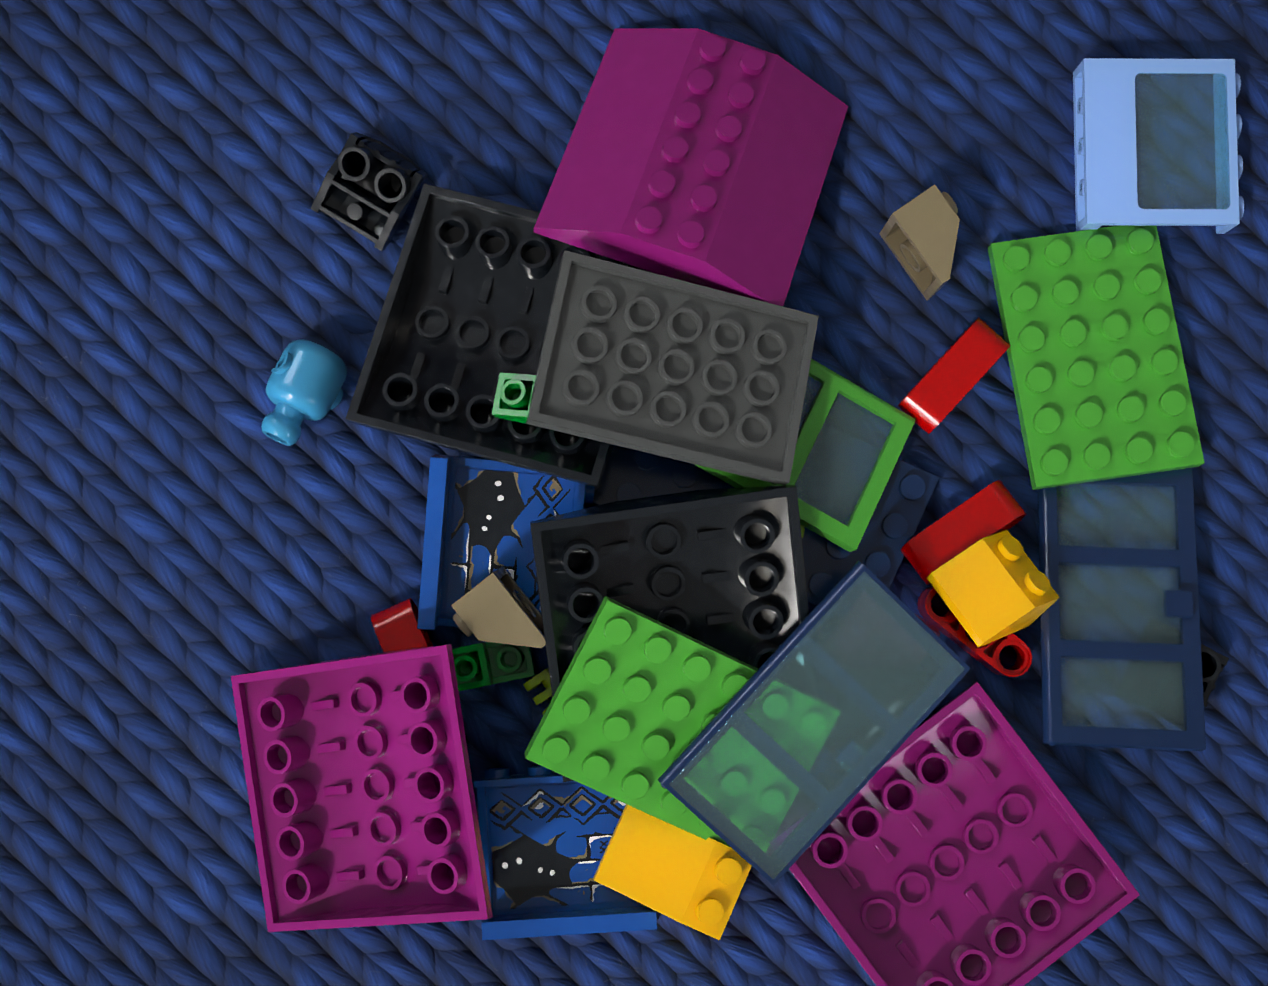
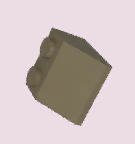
[879,184,960,301]
[451,566,546,648]

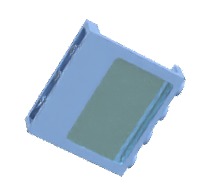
[1073,58,1244,234]

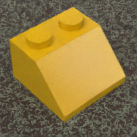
[927,530,1060,648]

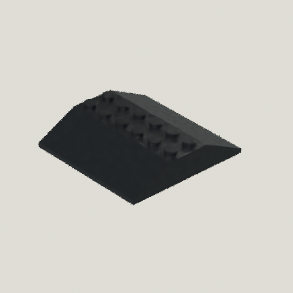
[346,184,656,488]
[530,485,817,782]

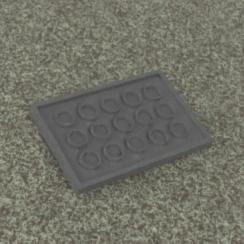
[526,250,819,486]

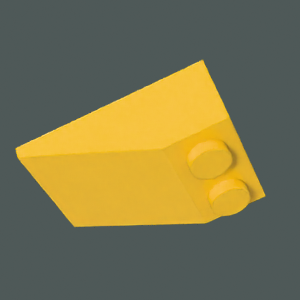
[593,804,752,940]

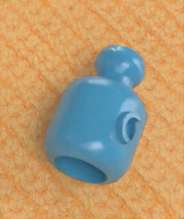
[261,339,347,446]

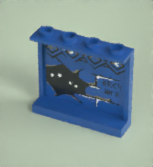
[417,454,595,630]
[474,765,657,940]

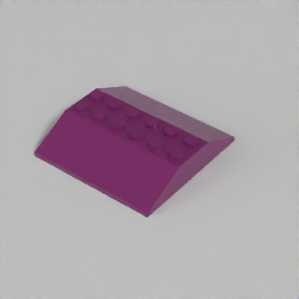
[534,28,848,306]
[231,644,493,932]
[768,682,1140,986]

